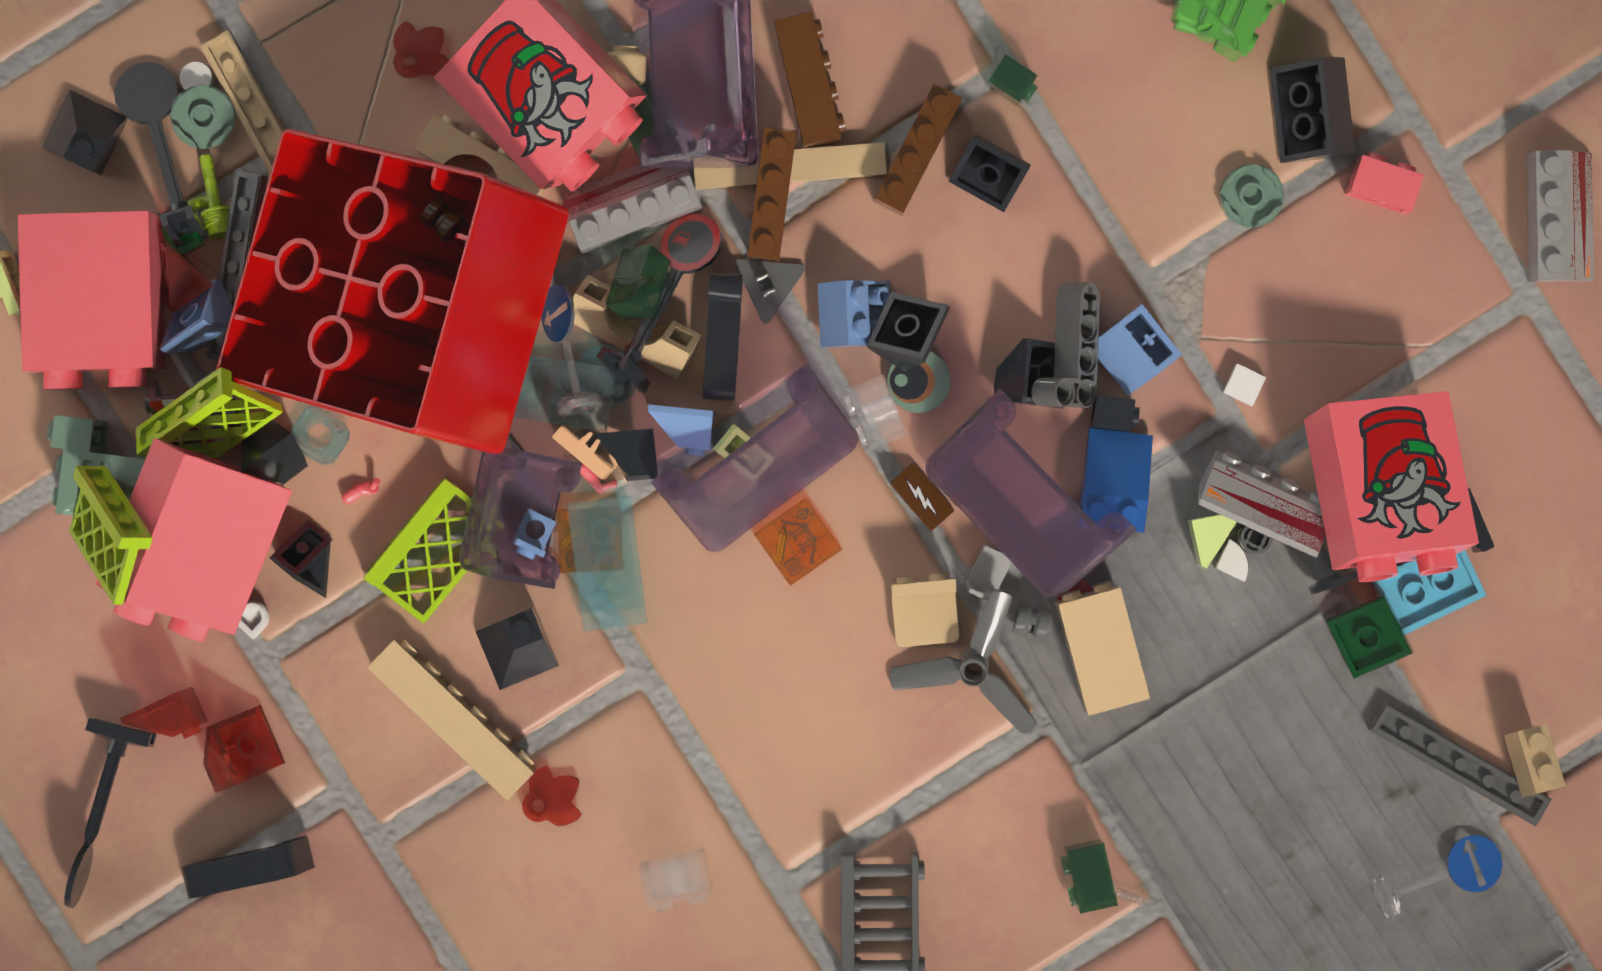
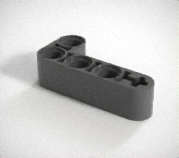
[1031,282,1100,408]

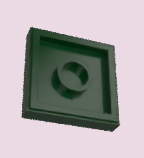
[1326,594,1414,679]

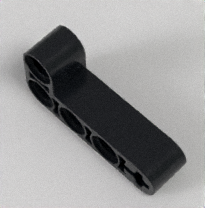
[703,272,743,401]
[181,836,315,899]

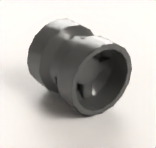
[1236,525,1273,554]
[1013,602,1052,640]

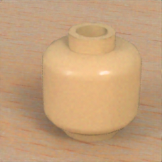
[607,46,647,86]

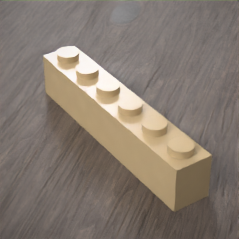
[367,638,536,801]

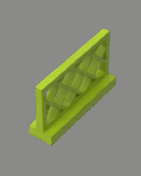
[136,367,283,459]
[69,466,153,605]
[363,475,505,624]

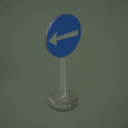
[542,285,602,418]
[1371,835,1503,920]

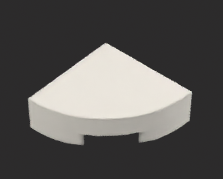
[1215,539,1248,582]

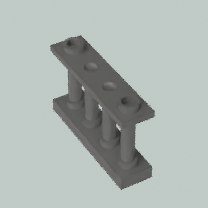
[841,852,925,971]

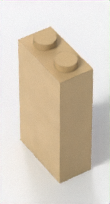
[1055,581,1150,716]

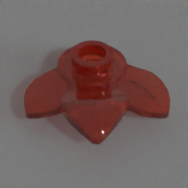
[392,21,449,78]
[522,766,582,826]

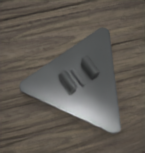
[735,259,805,324]

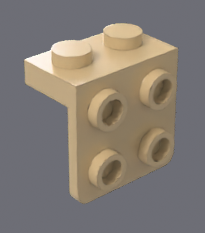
[890,573,959,647]

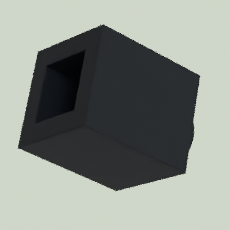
[1090,395,1140,432]

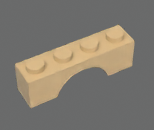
[414,115,544,196]
[570,275,701,379]

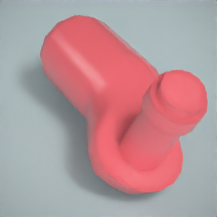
[577,462,618,494]
[341,477,381,504]

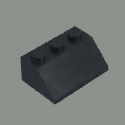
[1270,57,1355,163]

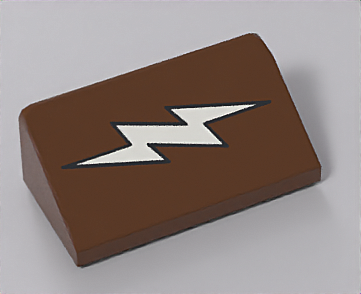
[889,462,954,532]

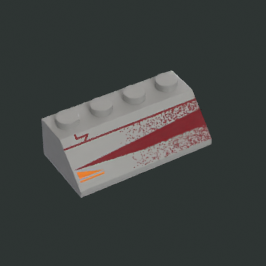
[560,149,702,254]
[1526,150,1594,283]
[1198,450,1326,558]

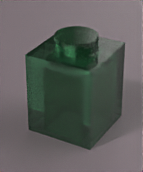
[986,54,1038,106]

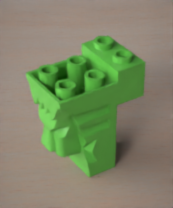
[1171,0,1286,63]

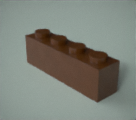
[774,11,846,148]
[874,84,962,216]
[747,126,797,261]

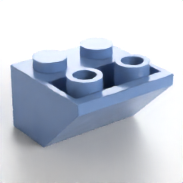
[817,280,890,348]
[1098,304,1182,396]

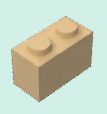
[1504,724,1566,798]

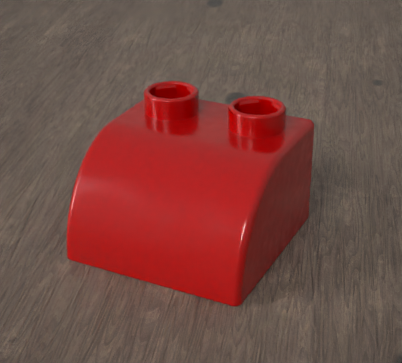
[216,129,569,454]

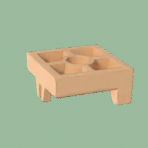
[552,416,618,479]

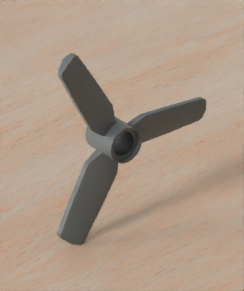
[890,589,1037,733]

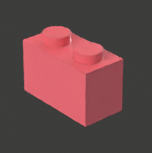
[1345,152,1424,215]

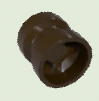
[420,197,467,243]

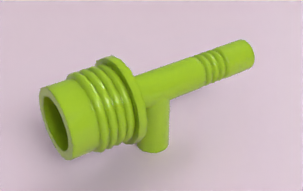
[188,154,230,240]

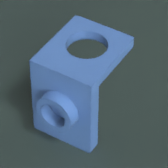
[511,509,556,560]

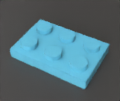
[1372,550,1487,635]

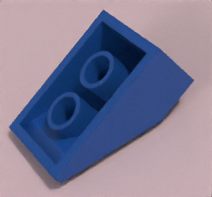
[1077,427,1153,533]

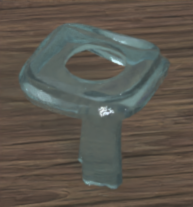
[290,405,350,465]

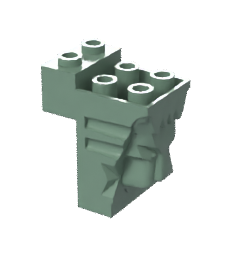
[47,415,146,515]

